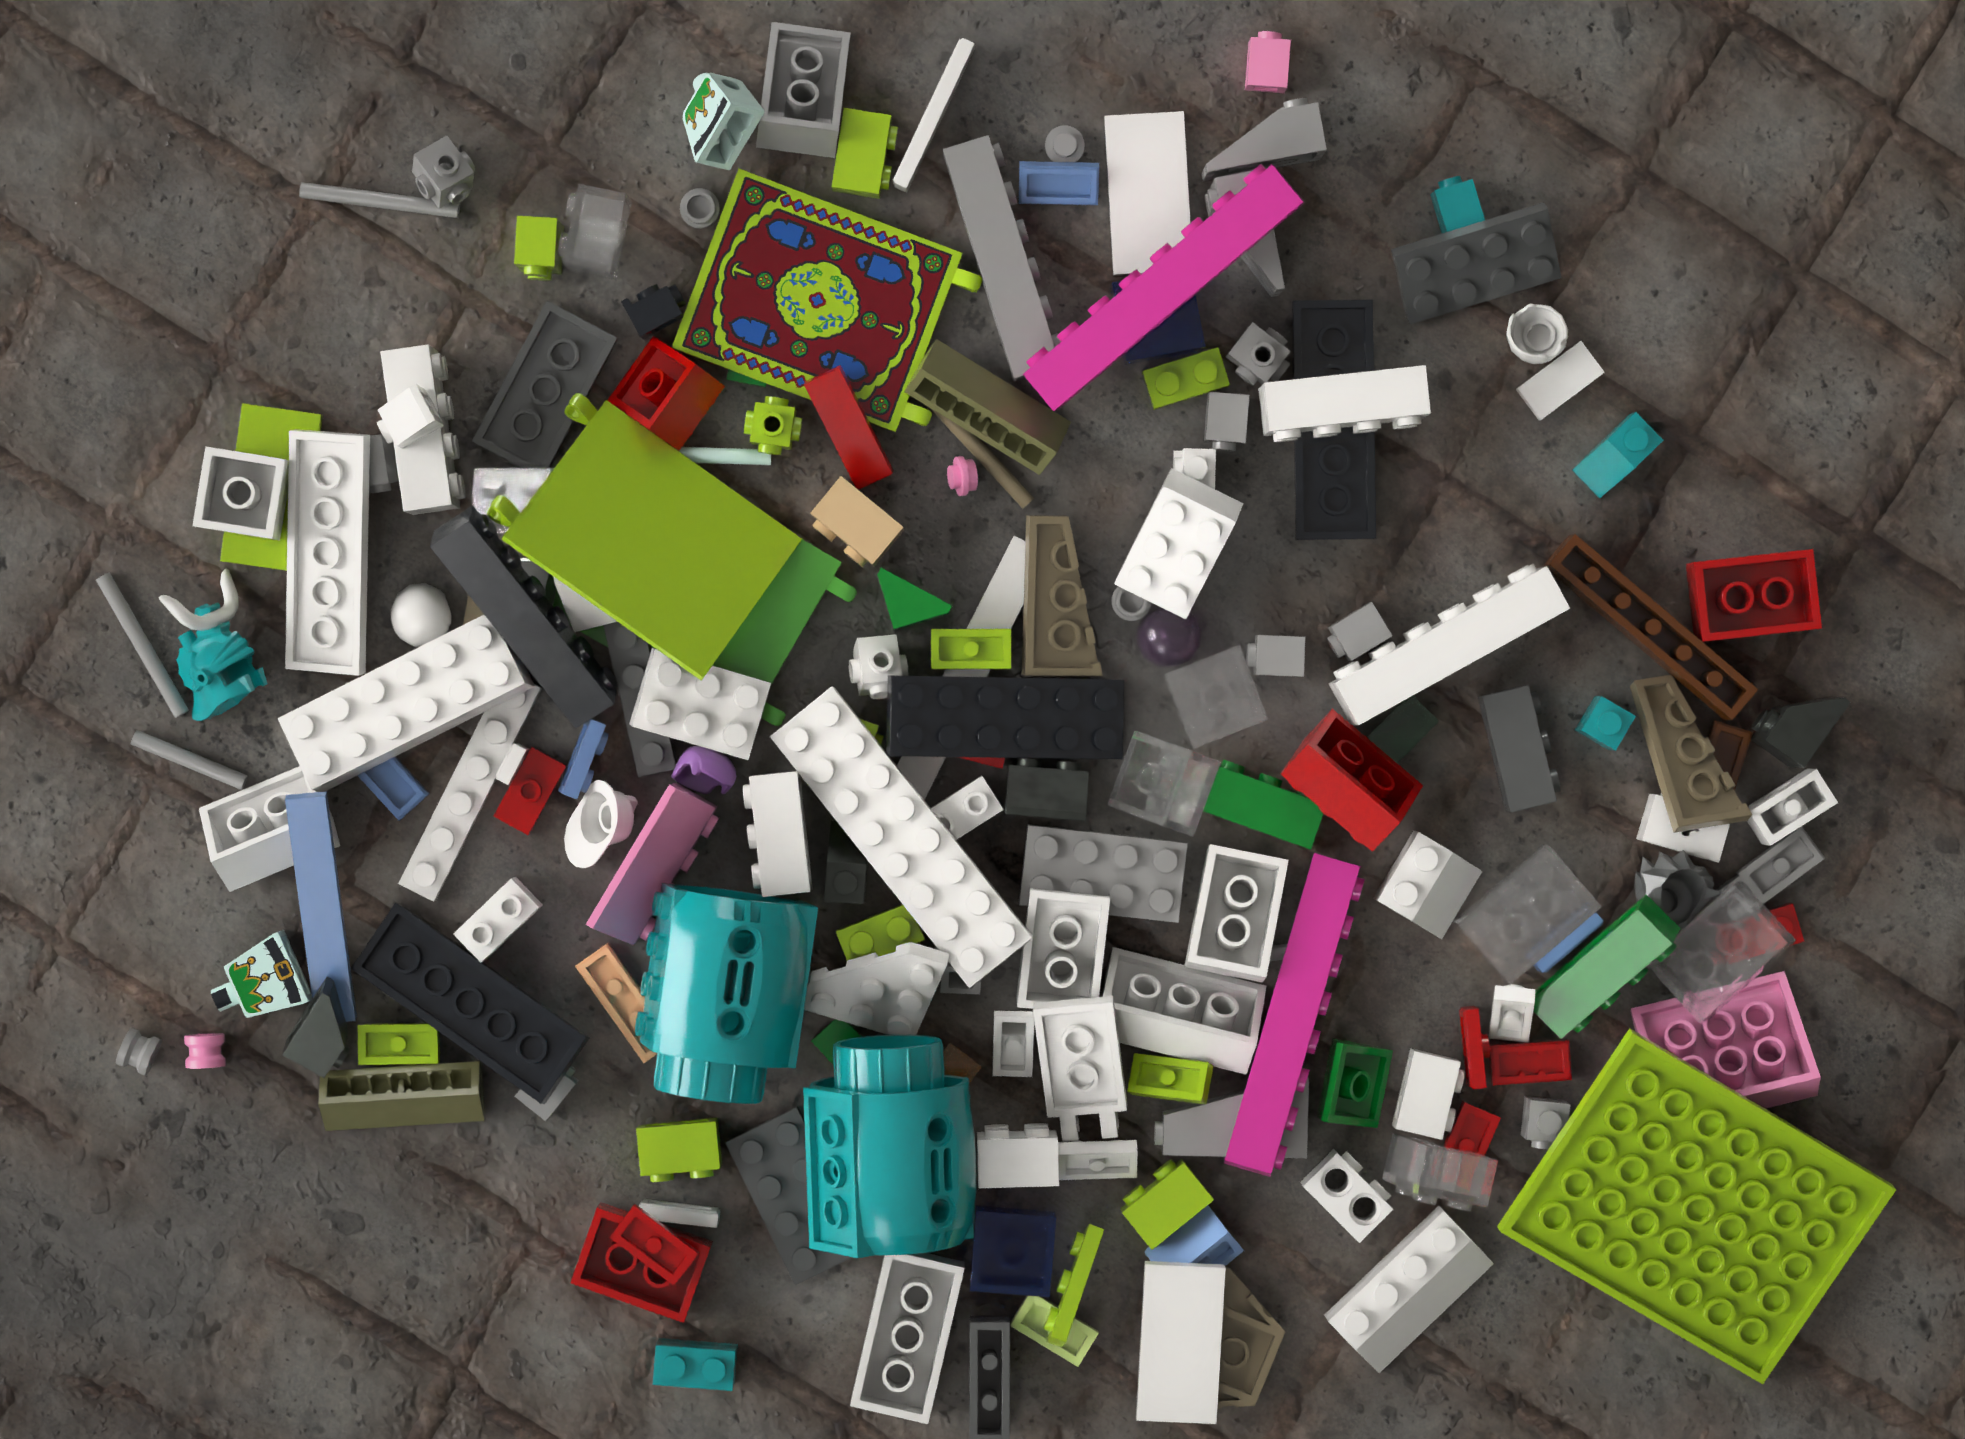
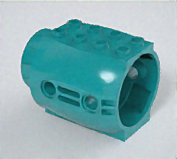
[635,883,818,1104]
[803,1035,976,1258]

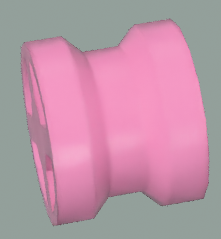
[184,1033,226,1069]

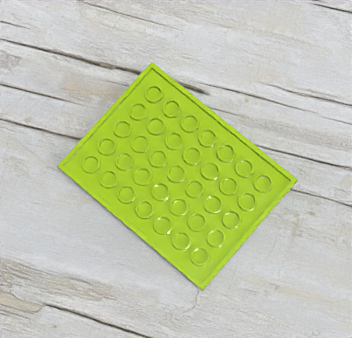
[1497,1028,1896,1384]

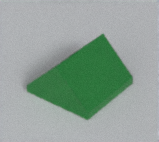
[877,568,952,630]
[1317,1038,1393,1128]

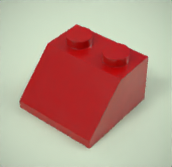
[607,336,725,451]

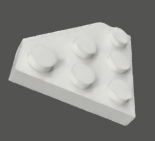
[804,942,949,1035]

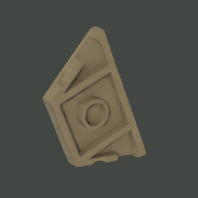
[1217,1266,1285,1409]

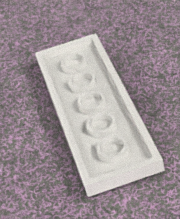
[285,429,370,676]

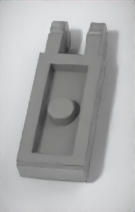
[1716,826,1825,921]

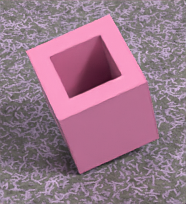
[1245,31,1291,93]

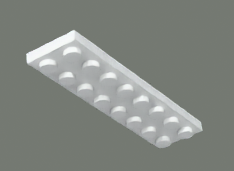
[770,686,1033,988]

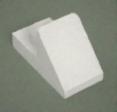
[992,1011,1034,1077]

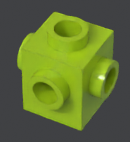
[744,396,803,455]

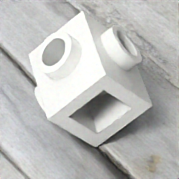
[849,634,908,699]

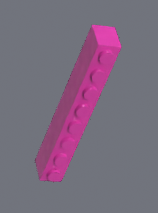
[1023,164,1305,411]
[1224,853,1365,1177]

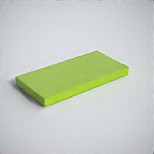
[220,403,323,571]

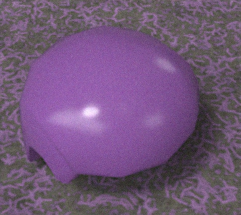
[671,745,737,794]

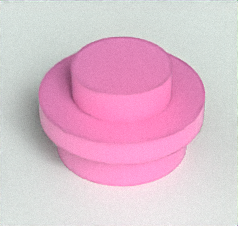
[947,456,978,496]

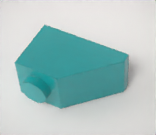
[1572,412,1664,498]

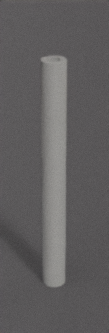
[299,182,460,218]
[96,572,189,718]

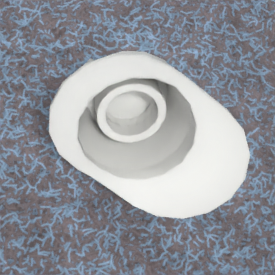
[564,780,638,868]

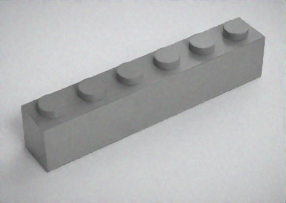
[943,135,1061,381]

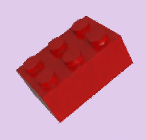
[1686,549,1822,642]
[1281,708,1423,852]
[570,1202,713,1323]

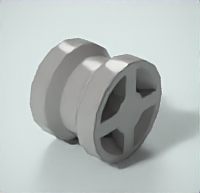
[116,1027,162,1076]

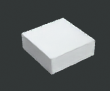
[495,743,530,785]

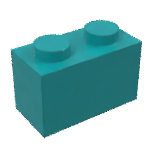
[653,1338,738,1391]

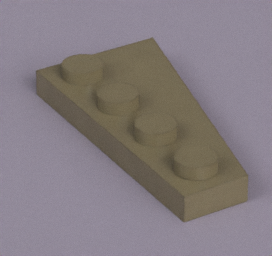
[1022,515,1103,676]
[1630,675,1752,833]

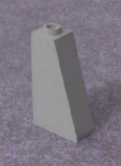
[1154,1078,1309,1159]

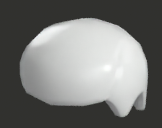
[1506,303,1568,364]
[390,583,451,647]

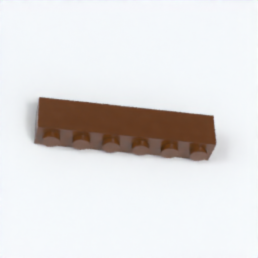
[1543,534,1758,720]

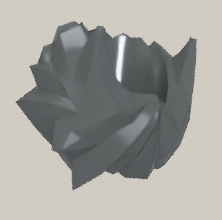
[1634,850,1721,930]

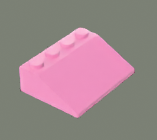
[585,782,719,945]
[1630,971,1821,1109]

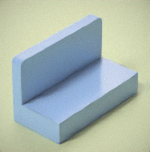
[1145,1205,1244,1266]

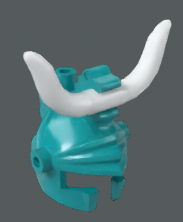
[159,569,268,721]

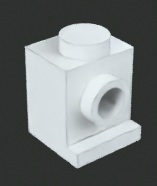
[1173,448,1216,489]

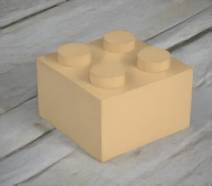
[810,476,904,567]

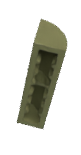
[904,339,1071,475]
[318,1061,485,1131]

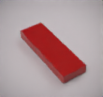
[804,365,894,490]

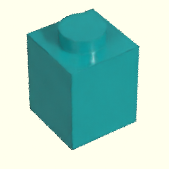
[1430,176,1485,233]
[1575,696,1636,751]

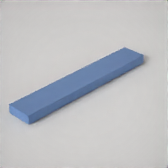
[285,791,357,1022]

